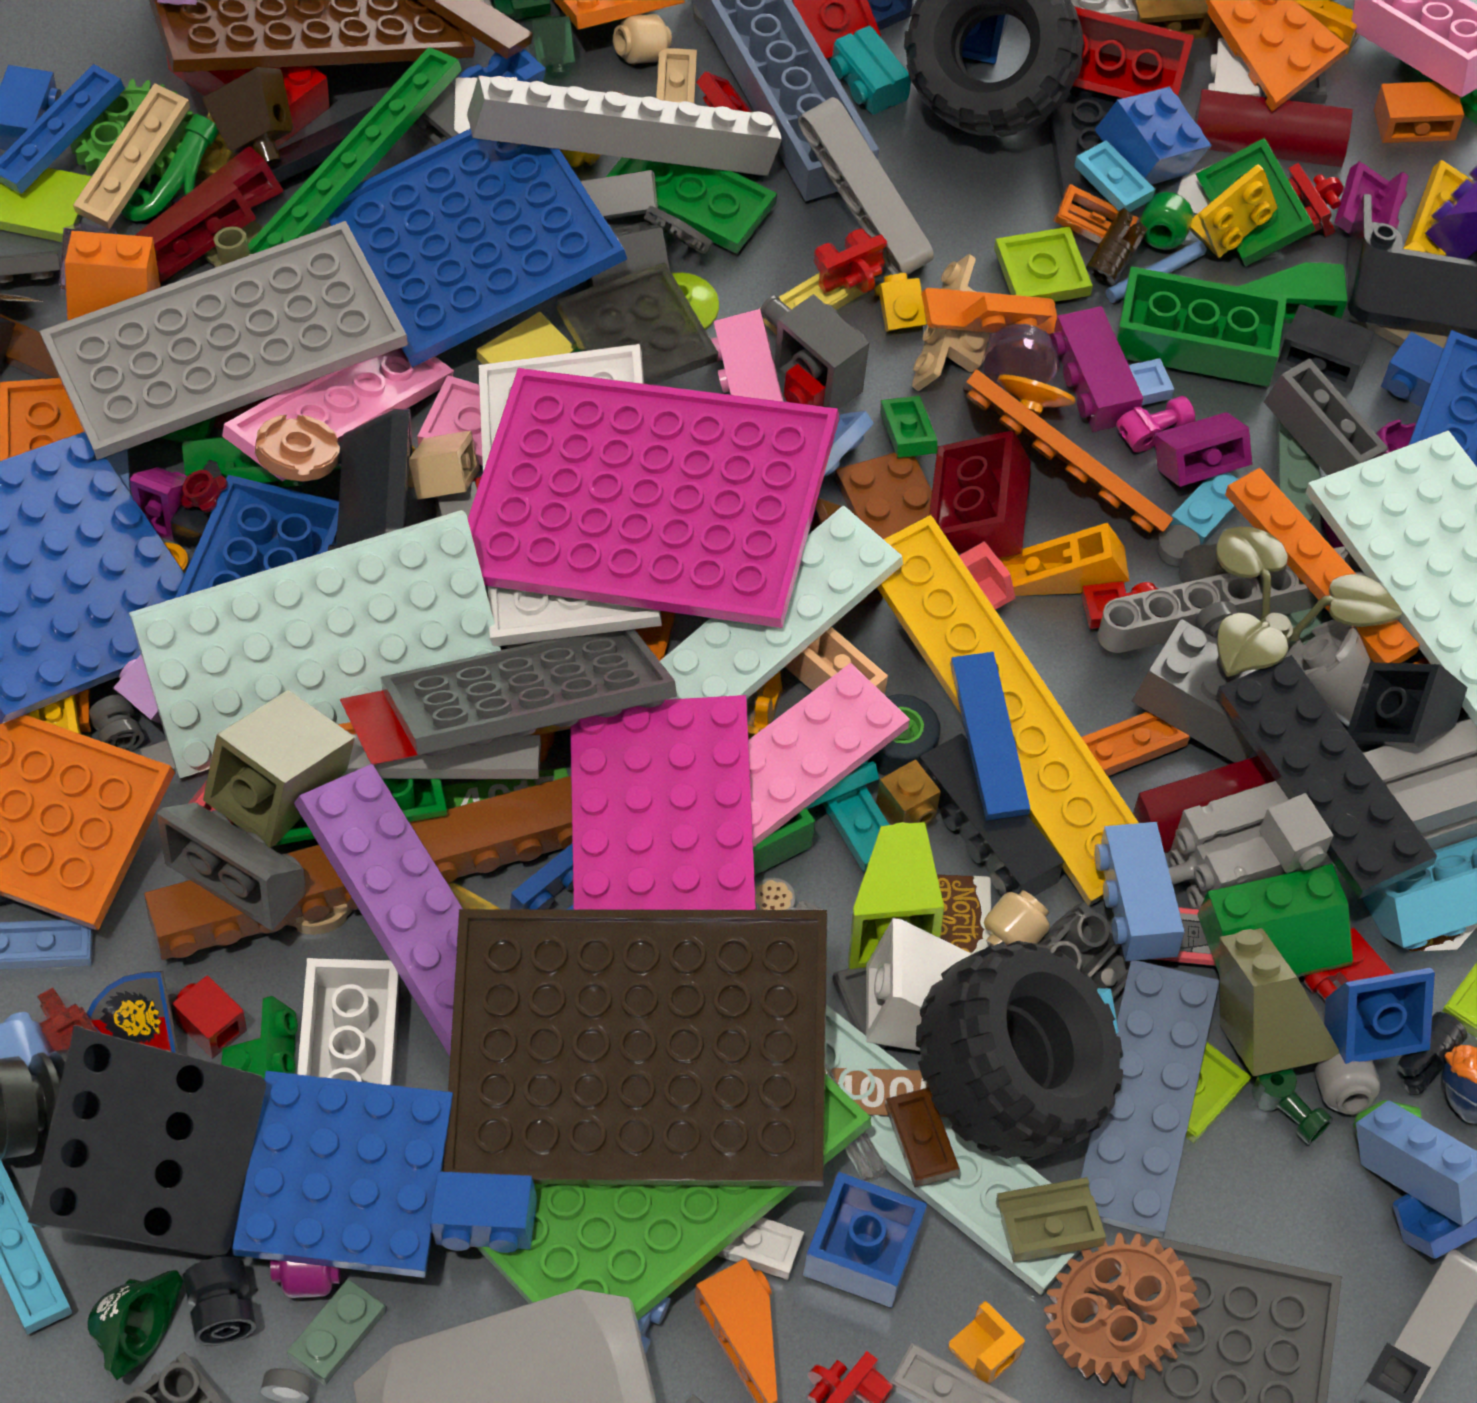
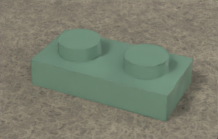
[287,1279,386,1385]

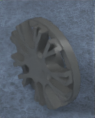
[644,206,713,254]

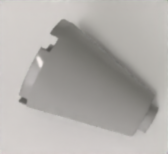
[1285,619,1371,727]

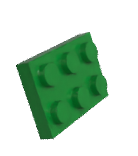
[1196,138,1315,267]

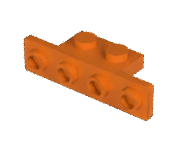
[921,288,1057,337]

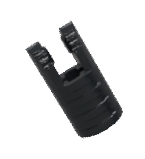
[1397,1012,1467,1095]

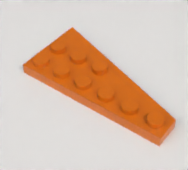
[1205,0,1348,112]

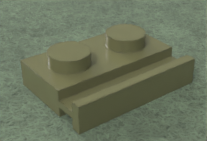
[996,1177,1106,1262]

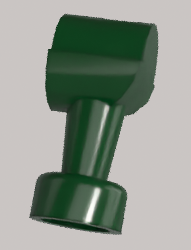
[1252,1068,1333,1145]

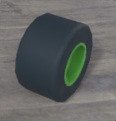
[868,694,941,776]

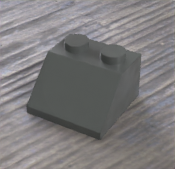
[585,222,670,295]

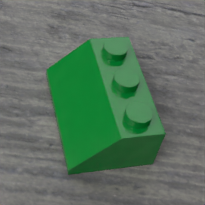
[1197,864,1353,977]

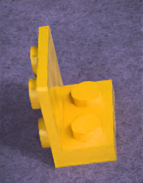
[1190,165,1278,258]

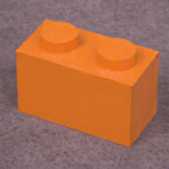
[1374,81,1464,143]

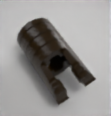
[1086,208,1148,286]

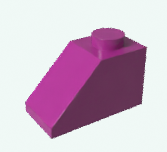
[129,467,187,542]

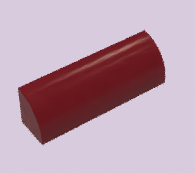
[1194,89,1353,168]
[1133,756,1275,854]

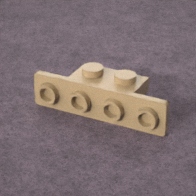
[911,254,990,391]

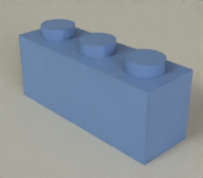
[1094,822,1184,961]
[1356,1100,1477,1226]

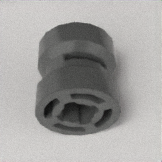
[89,695,144,751]

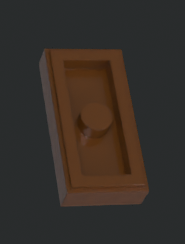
[885,1087,960,1188]

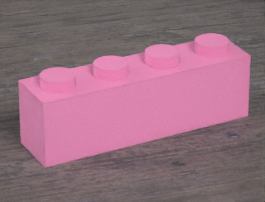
[710,309,784,402]

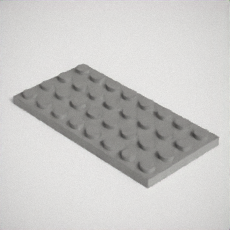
[40,221,408,460]

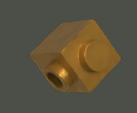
[876,759,941,825]

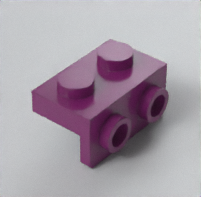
[1334,161,1409,233]

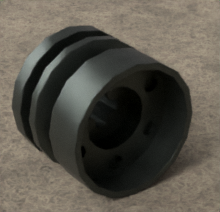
[0,1049,68,1159]

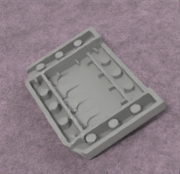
[353,1289,656,1403]

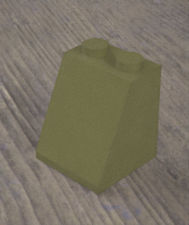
[203,690,355,848]
[1220,928,1339,1076]

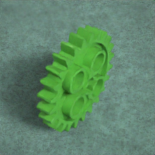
[70,79,193,184]

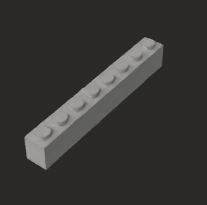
[467,75,782,176]

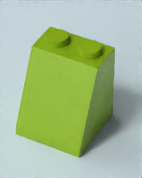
[848,822,944,969]

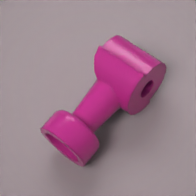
[1116,395,1196,452]

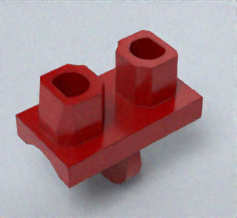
[1288,163,1344,238]
[814,228,888,294]
[807,1351,893,1403]

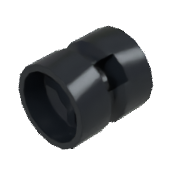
[183,1257,257,1346]

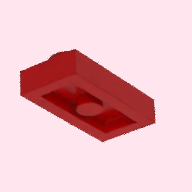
[696,71,752,112]

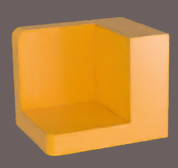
[948,1301,1025,1385]

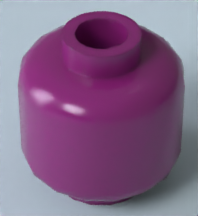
[270,1260,340,1298]

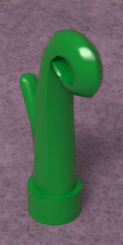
[121,114,220,222]

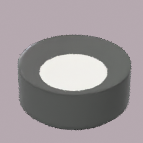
[261,1368,312,1403]

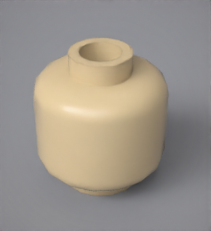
[613,13,672,64]
[984,890,1050,946]

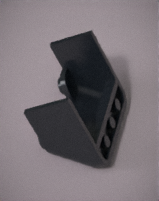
[1347,194,1477,340]
[328,409,413,551]

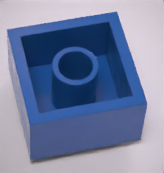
[1095,87,1212,185]
[803,1172,927,1308]

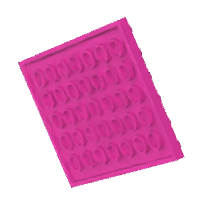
[468,368,840,628]

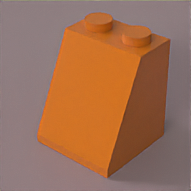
[65,231,161,321]

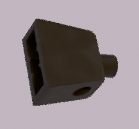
[202,67,293,166]

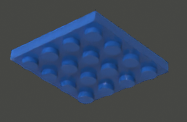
[232,1071,453,1278]

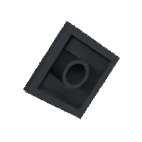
[1347,662,1468,747]

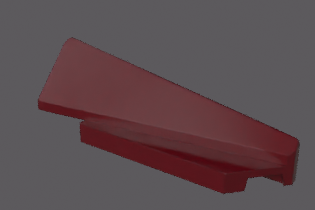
[134,147,283,283]

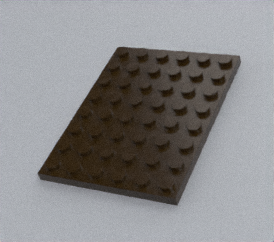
[443,909,828,1186]

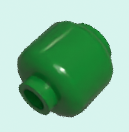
[1139,192,1193,250]

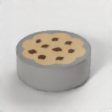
[755,878,796,910]

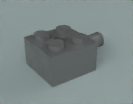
[760,294,870,410]

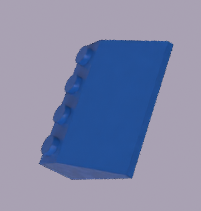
[175,475,339,598]

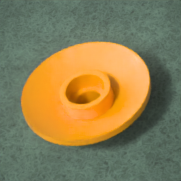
[997,374,1076,415]

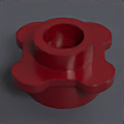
[181,470,228,512]

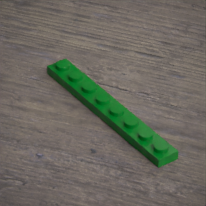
[248,47,462,254]

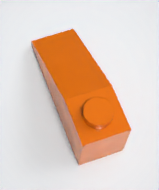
[694,1258,778,1403]

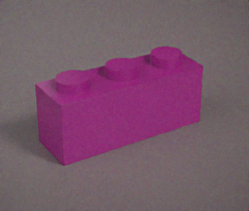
[1050,306,1144,432]

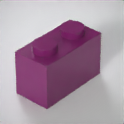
[1154,412,1253,487]

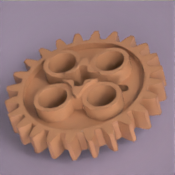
[1044,1233,1199,1384]

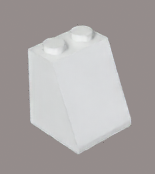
[866,918,971,1051]

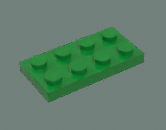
[606,157,777,254]

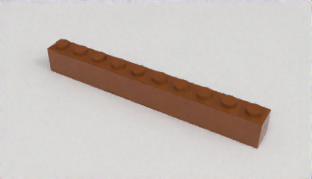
[144,776,573,960]

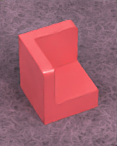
[959,541,1016,610]

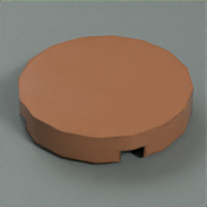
[255,415,340,481]

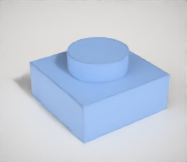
[1129,358,1174,405]

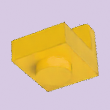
[874,273,927,332]

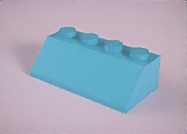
[1362,836,1477,949]

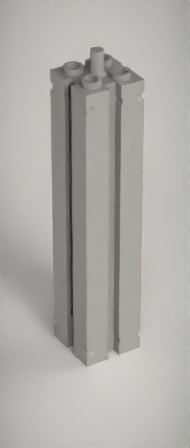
[1168,719,1477,909]

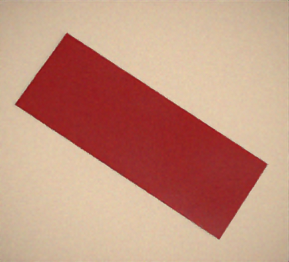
[340,690,417,765]

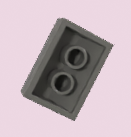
[157,803,306,931]

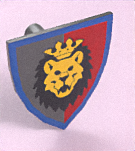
[83,971,179,1053]

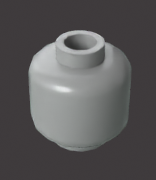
[1315,1053,1380,1114]

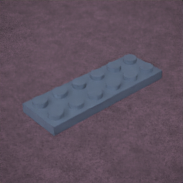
[1081,960,1220,1238]

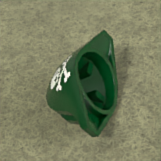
[87,1270,183,1381]

